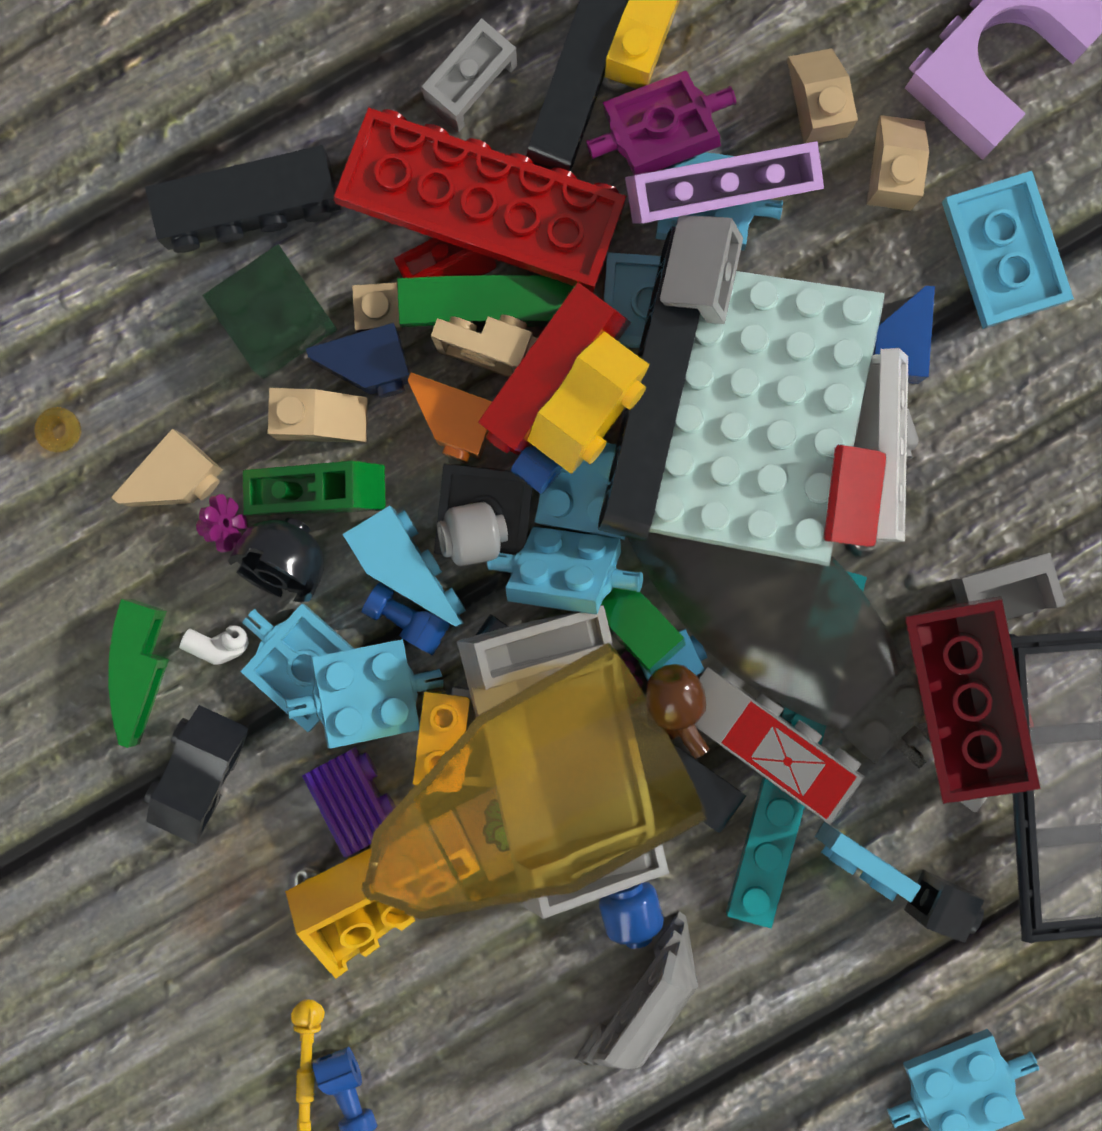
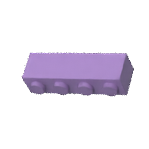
[625,141,824,223]

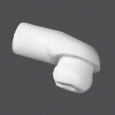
[179,625,249,665]

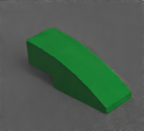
[601,568,686,675]
[108,599,169,748]

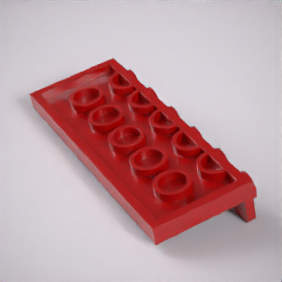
[334,107,627,293]

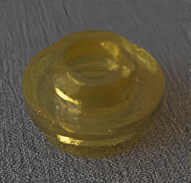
[34,407,81,453]

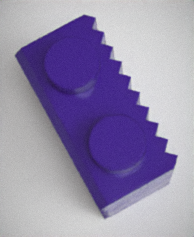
[302,747,399,858]

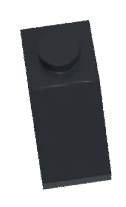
[904,869,985,943]

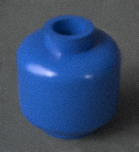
[599,882,664,949]

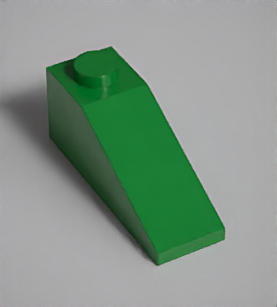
[243,460,386,515]

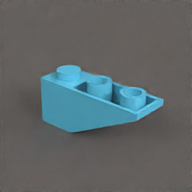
[343,506,466,627]

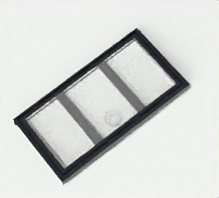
[1009,630,1102,943]

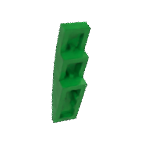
[397,275,575,327]

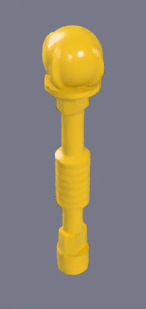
[291,999,325,1131]

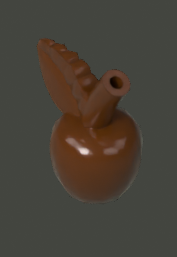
[646,664,709,759]

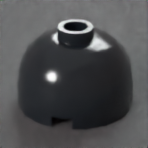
[228,517,324,602]

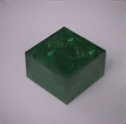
[202,244,337,379]

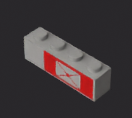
[695,666,865,824]

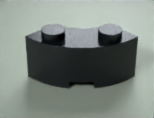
[144,705,249,845]

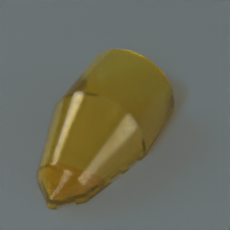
[362,643,707,920]

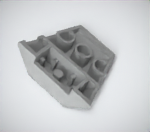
[574,911,698,1069]

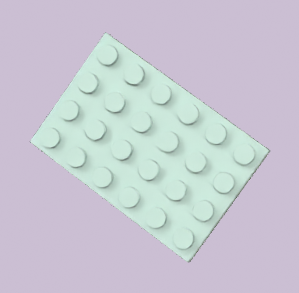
[649,271,885,566]

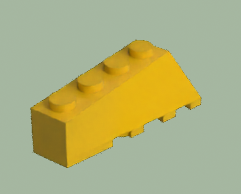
[285,808,482,979]

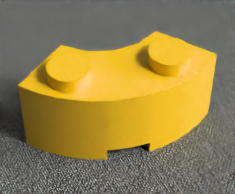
[527,331,649,474]

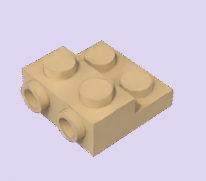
[431,315,537,378]

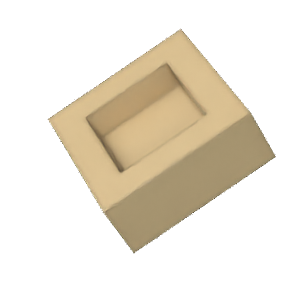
[352,283,402,333]

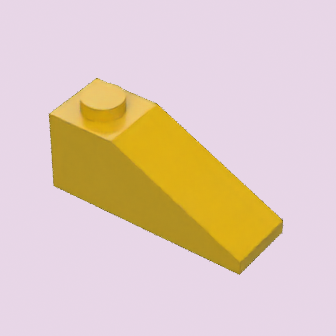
[605,0,680,89]

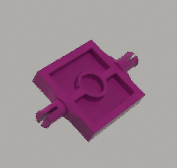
[586,70,737,175]

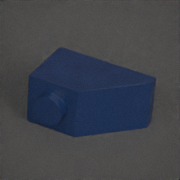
[306,323,410,398]

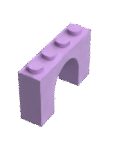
[905,0,1102,160]

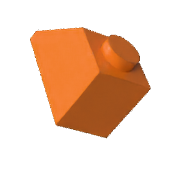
[408,372,492,463]

